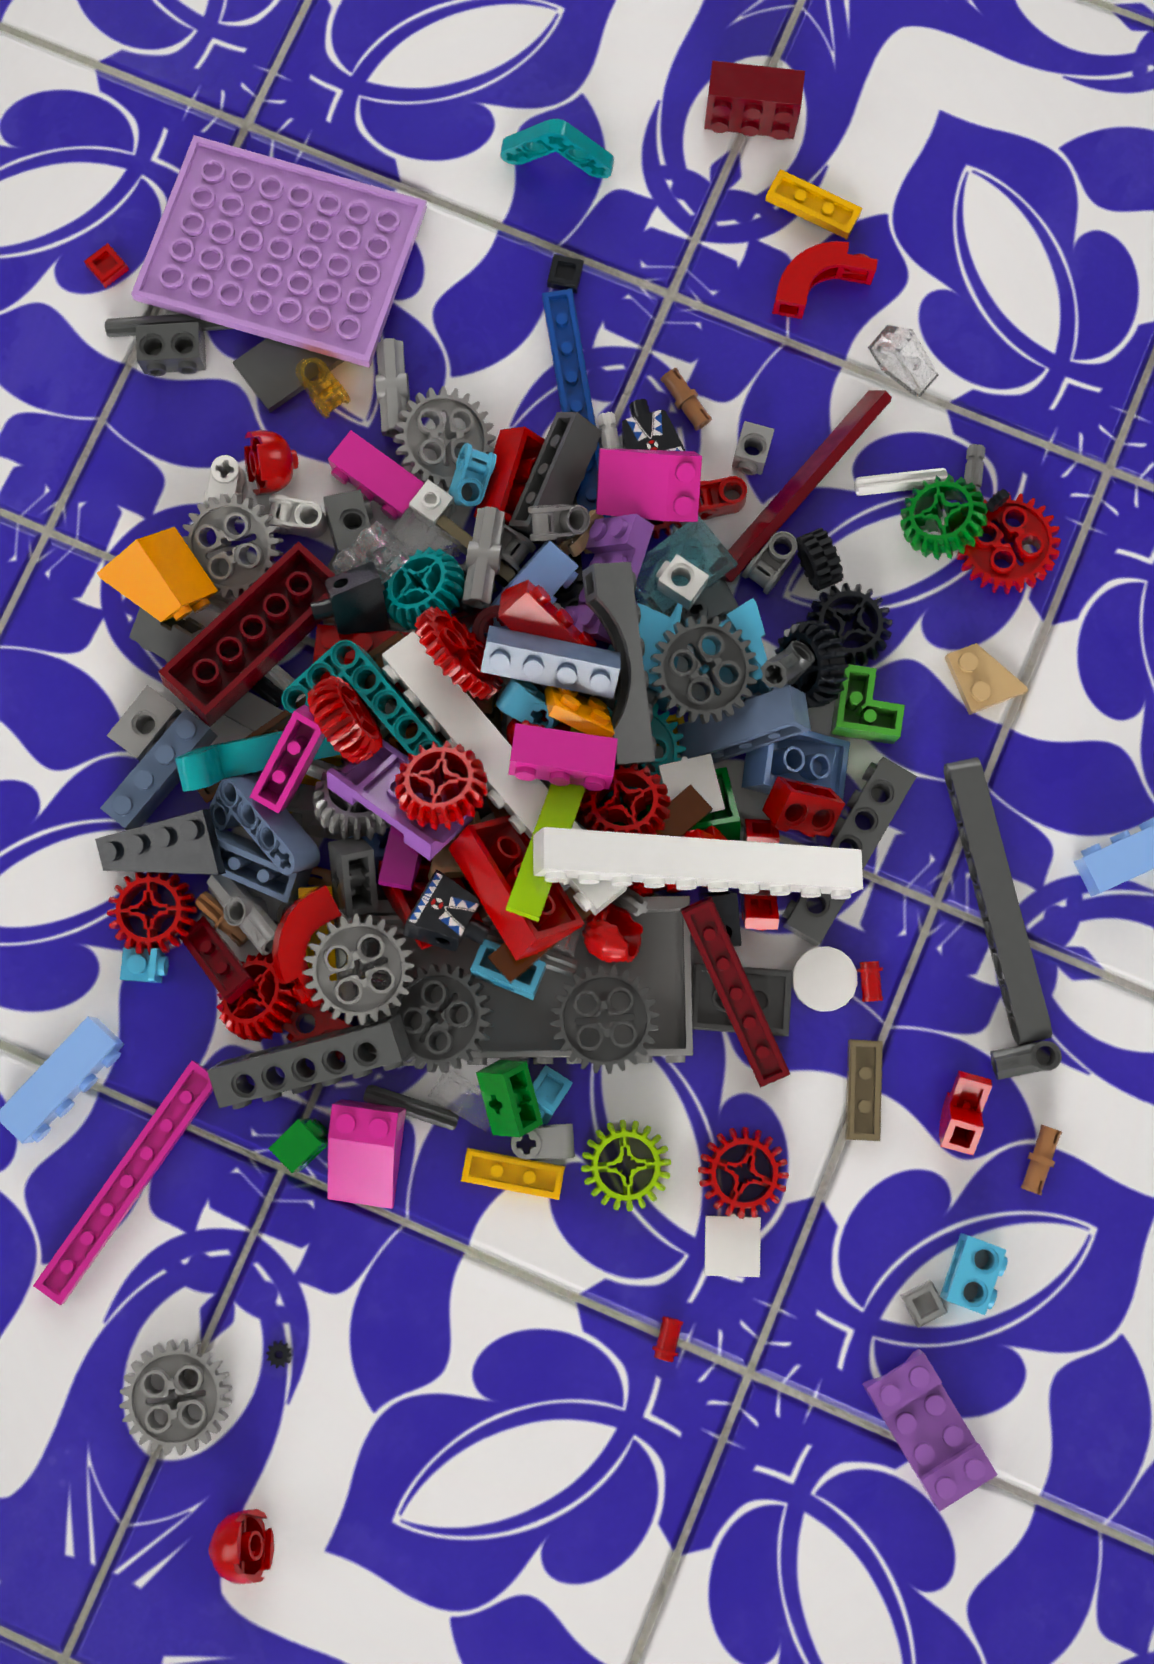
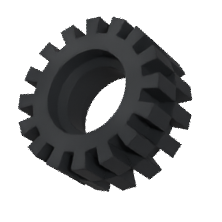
[796,528,843,591]

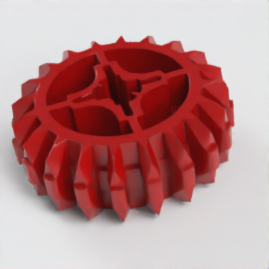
[307,675,383,764]
[394,740,488,831]
[580,764,671,835]
[107,872,197,955]
[216,952,299,1042]
[698,1127,789,1219]

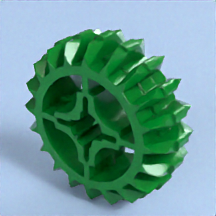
[900,474,988,560]

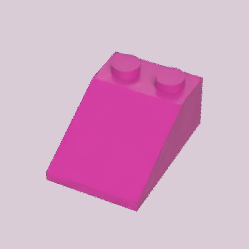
[596,448,702,522]
[327,1099,406,1209]

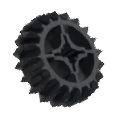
[806,583,892,666]
[774,620,849,708]

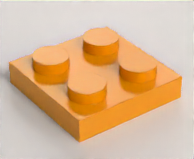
[544,686,615,738]

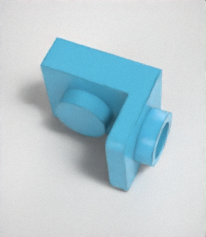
[120,947,169,983]
[533,1065,573,1125]

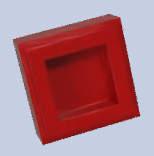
[84,243,129,288]

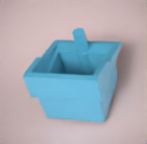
[694,598,773,700]
[608,603,693,712]

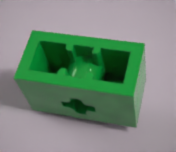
[476,1060,543,1137]

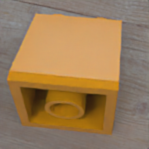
[97,527,218,622]

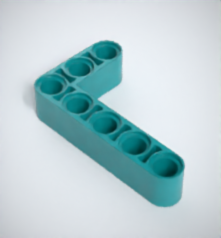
[281,640,444,756]
[175,730,341,792]

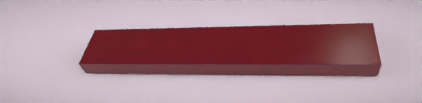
[680,896,790,1088]

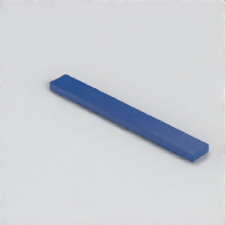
[542,288,612,518]

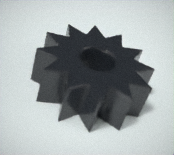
[986,489,1010,513]
[266,1340,293,1368]

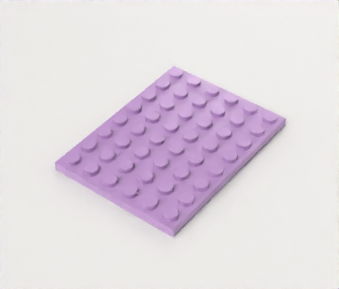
[131,135,427,368]

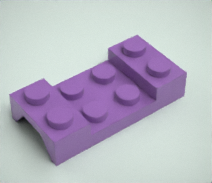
[565,514,655,645]
[327,740,473,861]
[862,1349,998,1511]

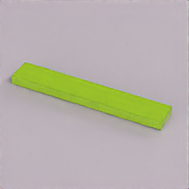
[506,727,586,922]

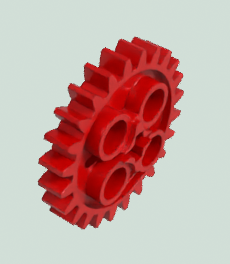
[956,492,1061,594]
[414,606,503,701]

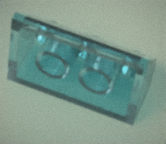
[634,515,738,617]

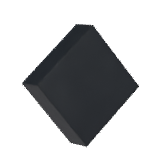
[547,254,584,293]

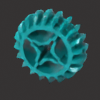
[383,547,465,630]

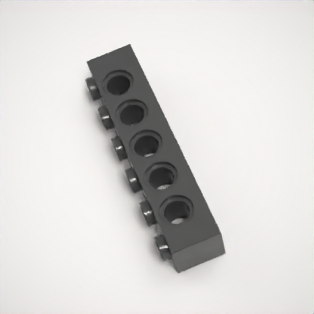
[782,757,917,946]
[207,1014,412,1109]

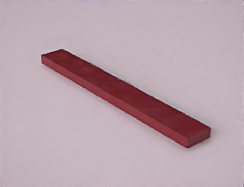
[709,390,892,582]

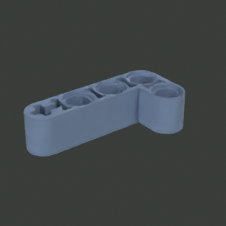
[209,773,320,875]

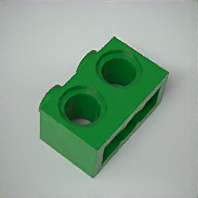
[268,1118,329,1173]

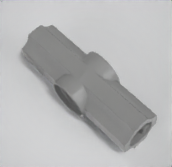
[375,338,410,438]
[462,506,505,609]
[206,875,277,955]

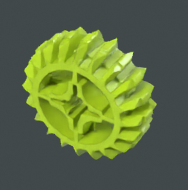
[581,1120,671,1211]

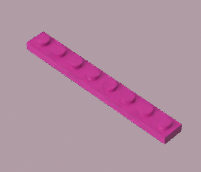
[33,1060,213,1305]

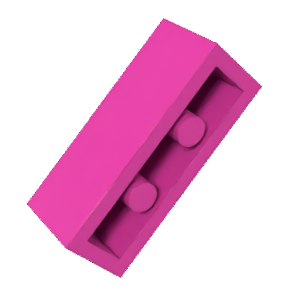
[328,430,425,524]
[249,704,325,814]
[508,723,618,791]

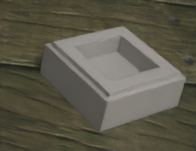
[900,1280,948,1328]

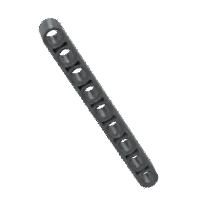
[943,757,1052,1045]

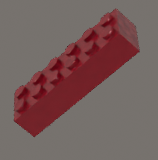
[158,541,336,727]

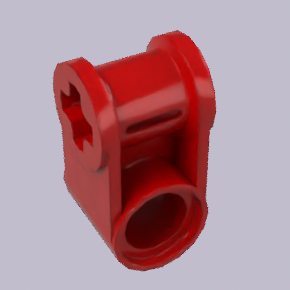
[698,476,747,521]

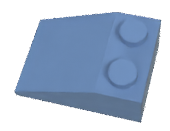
[741,731,850,800]

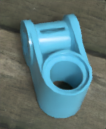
[449,443,497,507]
[496,678,560,729]

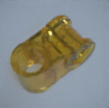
[296,358,351,419]

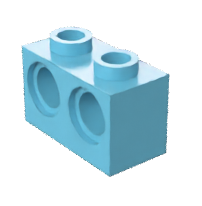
[940,1233,1008,1315]

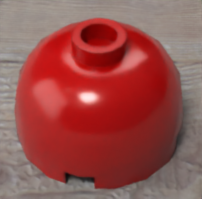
[244,430,298,496]
[209,1509,274,1584]

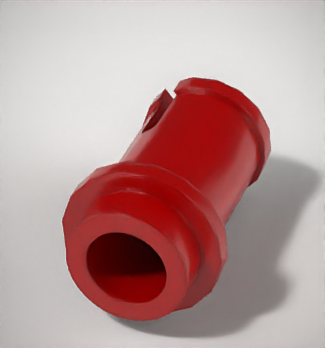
[857,961,883,1002]
[652,1316,683,1362]

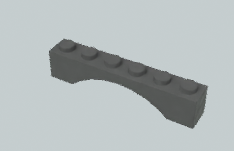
[582,562,657,768]

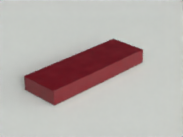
[179,916,256,1005]

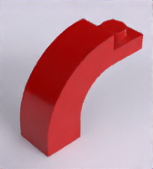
[772,241,878,319]
[741,819,780,931]
[272,885,342,1007]

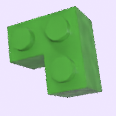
[830,664,905,744]

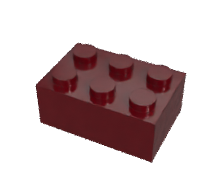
[704,61,805,140]

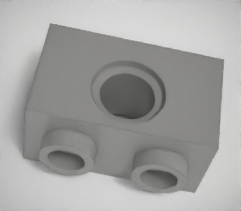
[107,685,182,761]

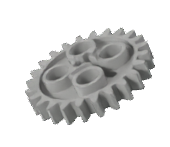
[393,386,496,491]
[182,494,283,598]
[302,914,414,1025]
[119,1339,233,1456]

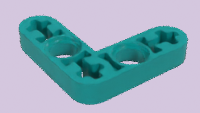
[500,119,614,178]

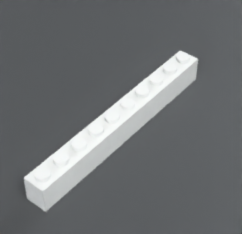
[382,631,628,916]
[533,827,863,900]

